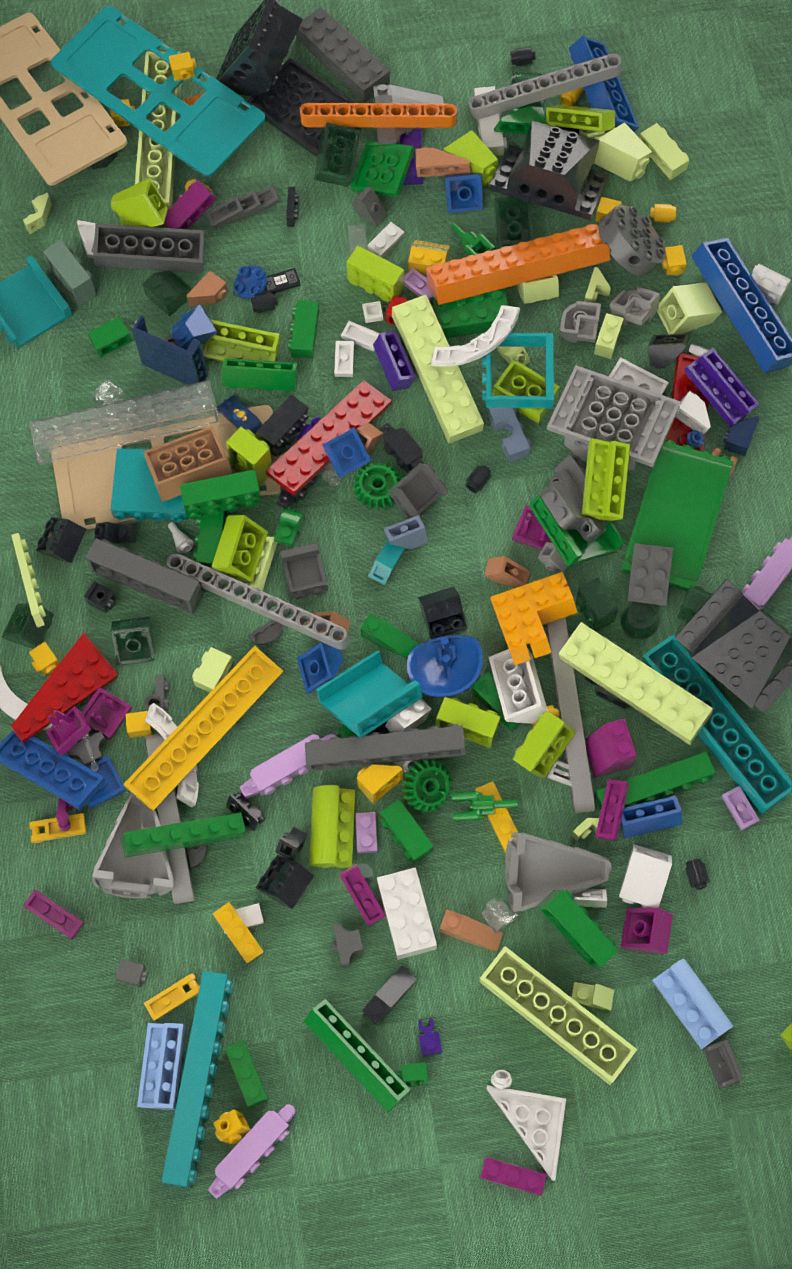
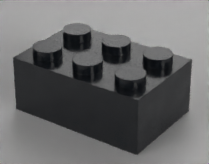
[255,394,309,461]

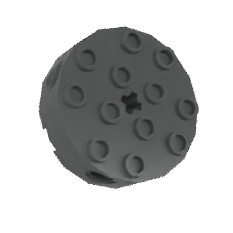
[598,204,666,276]

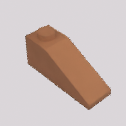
[416,147,470,177]
[440,909,503,952]

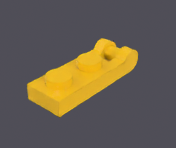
[29,813,87,843]
[144,973,200,1021]

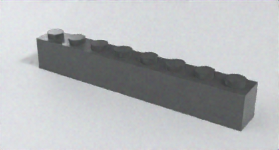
[305,724,466,772]

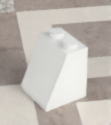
[619,844,672,908]

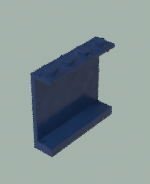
[132,315,208,390]

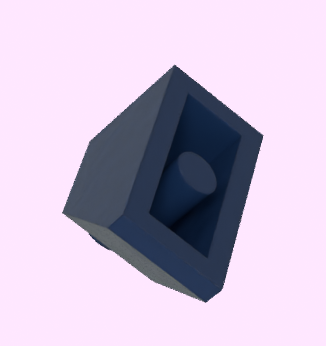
[723,416,759,456]

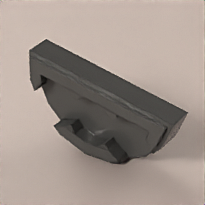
[248,620,283,645]
[186,844,207,869]

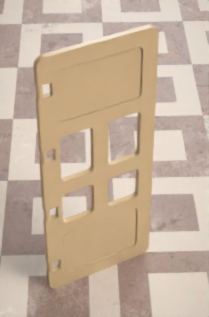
[0,13,127,186]
[51,405,282,530]

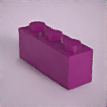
[164,180,217,230]

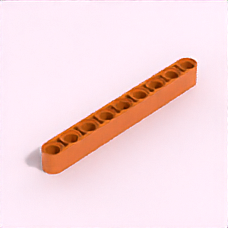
[300,103,457,128]

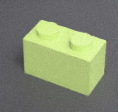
[594,313,624,359]
[192,647,233,693]

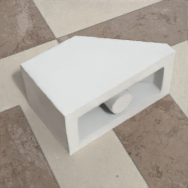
[675,391,711,435]

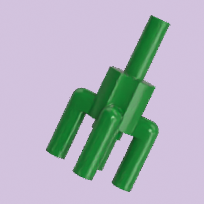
[451,223,497,256]
[452,791,518,822]

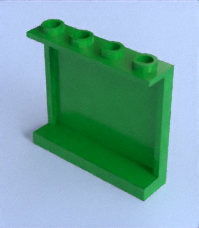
[529,494,625,567]

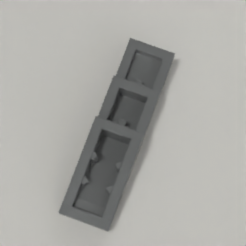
[206,185,281,228]

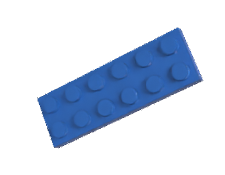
[0,731,106,810]

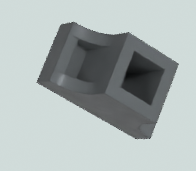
[351,187,387,226]
[67,731,107,767]
[332,924,364,968]

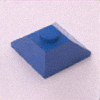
[444,172,483,213]
[171,304,217,350]
[297,642,343,693]

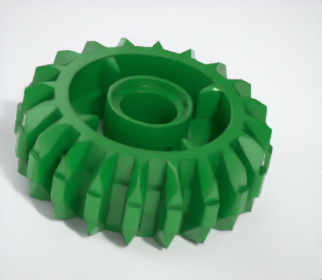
[353,461,402,511]
[401,759,454,812]

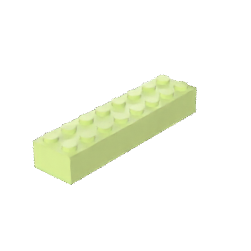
[392,295,484,444]
[559,622,713,745]
[479,946,637,1085]

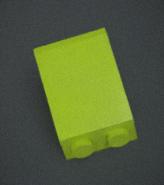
[444,130,498,188]
[111,178,168,227]

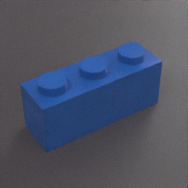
[620,796,682,839]

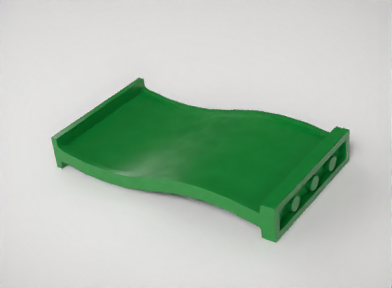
[621,440,734,593]

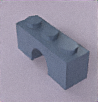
[488,408,532,463]

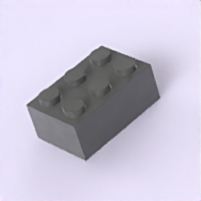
[628,543,673,606]

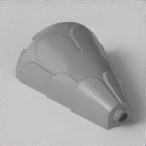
[92,793,174,898]
[505,833,612,912]

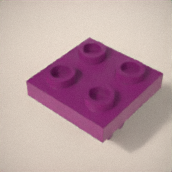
[512,505,552,551]
[82,687,132,740]
[46,706,91,756]

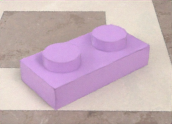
[404,268,434,302]
[721,786,759,831]
[356,812,377,854]

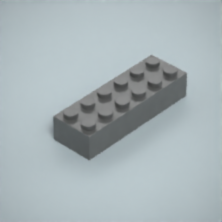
[296,7,390,103]
[93,223,204,273]
[86,539,203,614]

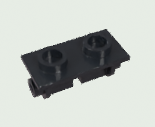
[226,792,265,831]

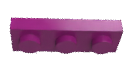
[595,779,629,841]
[339,864,386,926]
[23,890,84,940]
[480,1157,547,1196]

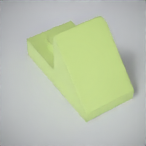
[584,267,611,302]
[571,982,614,1011]

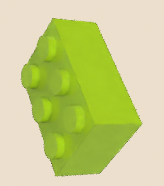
[346,245,405,302]
[493,359,560,424]
[226,427,272,487]
[212,515,268,583]
[436,697,500,749]
[513,710,577,779]

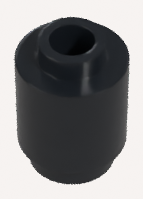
[510,46,536,67]
[251,292,278,313]
[465,465,492,493]
[685,859,710,890]

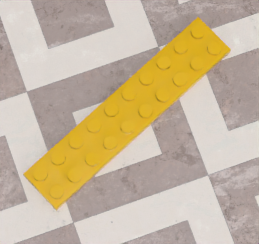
[124,646,283,811]

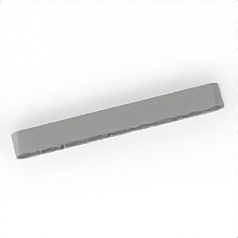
[469,53,622,119]
[145,733,195,904]

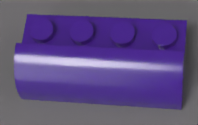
[684,348,760,427]

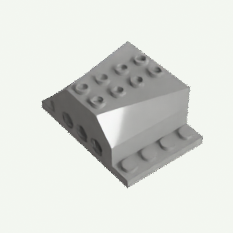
[547,365,681,471]

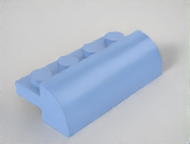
[652,958,734,1049]
[137,1023,186,1110]

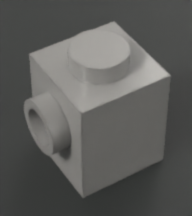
[538,542,567,572]

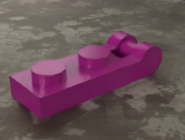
[56,798,73,832]

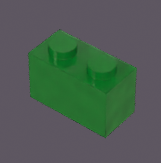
[87,317,132,358]

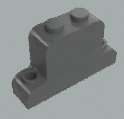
[540,469,606,542]

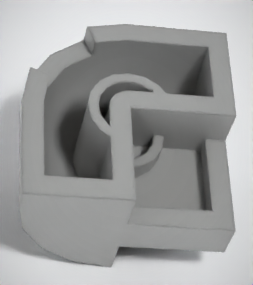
[610,287,660,326]
[560,301,601,343]

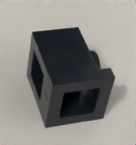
[84,581,116,613]
[275,827,307,861]

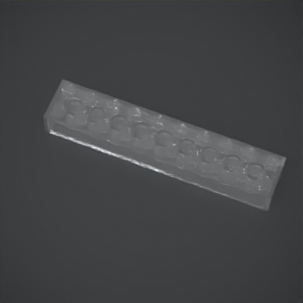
[29,380,220,465]

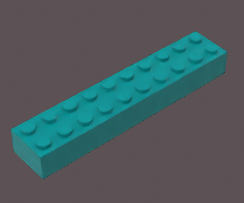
[641,634,792,815]
[161,971,234,1189]

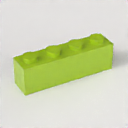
[546,105,615,131]

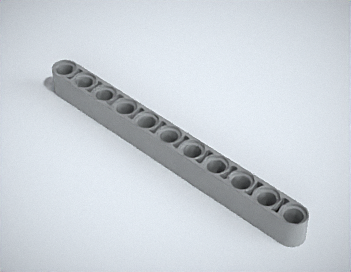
[167,554,350,650]
[545,617,595,813]

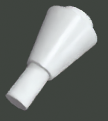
[168,522,194,553]

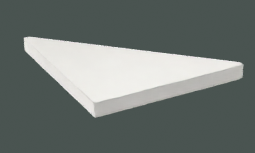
[487,1085,566,1181]

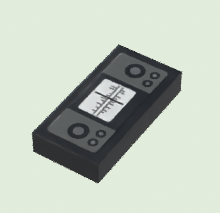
[264,268,301,294]

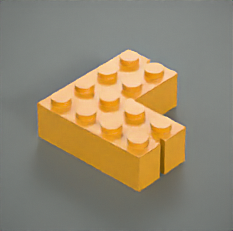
[490,572,577,665]

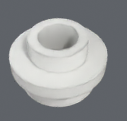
[491,1070,512,1089]

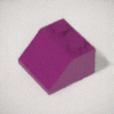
[621,908,673,954]

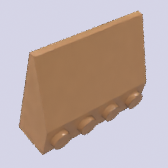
[143,426,233,502]

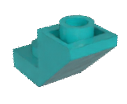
[368,540,405,585]

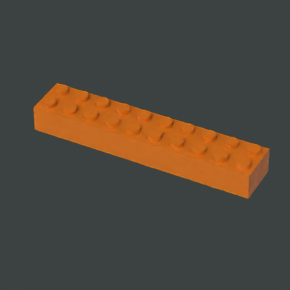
[426,224,610,305]

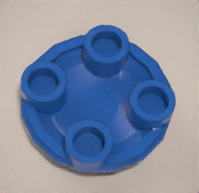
[233,265,267,299]

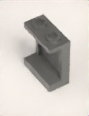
[388,463,448,519]
[280,543,328,600]

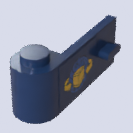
[216,395,263,436]

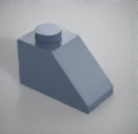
[384,515,428,549]

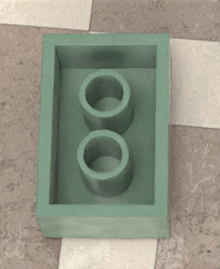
[43,240,96,307]

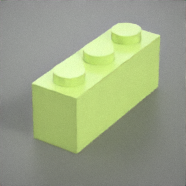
[640,123,689,180]

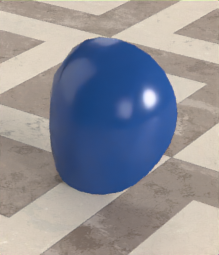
[406,635,482,697]

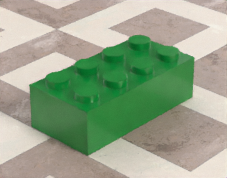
[432,288,508,339]
[180,469,261,519]
[536,889,619,968]

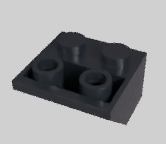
[36,517,87,563]
[418,586,467,639]
[256,855,314,909]

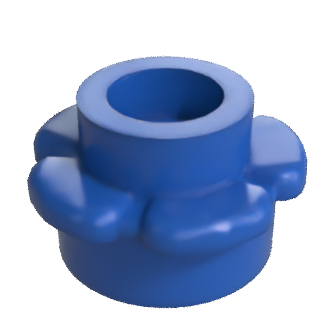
[686,430,704,448]

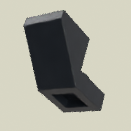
[94,522,137,544]

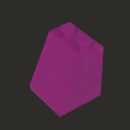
[585,718,637,778]

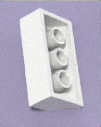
[489,649,548,724]

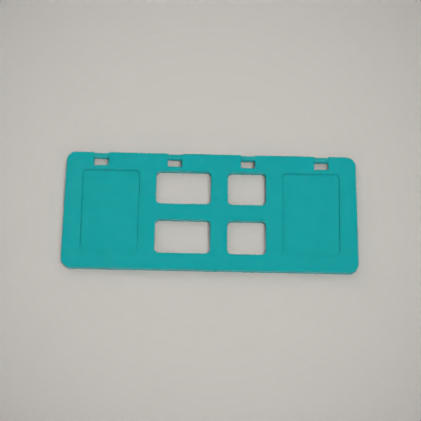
[51,6,265,177]

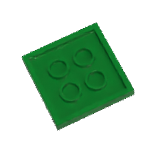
[350,141,415,197]

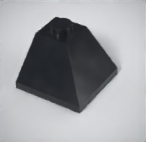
[649,334,690,369]

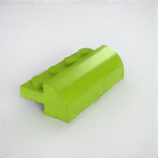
[203,319,281,362]
[582,438,630,521]
[309,785,355,869]

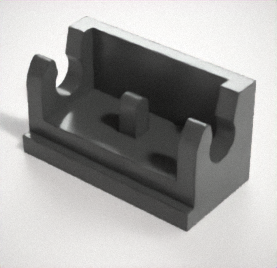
[703,1040,743,1089]

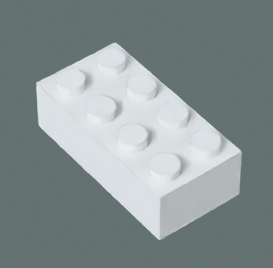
[377,867,437,959]

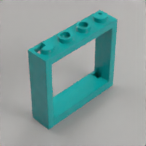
[482,333,554,408]

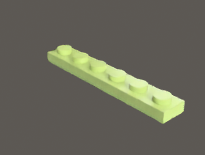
[11,533,46,627]

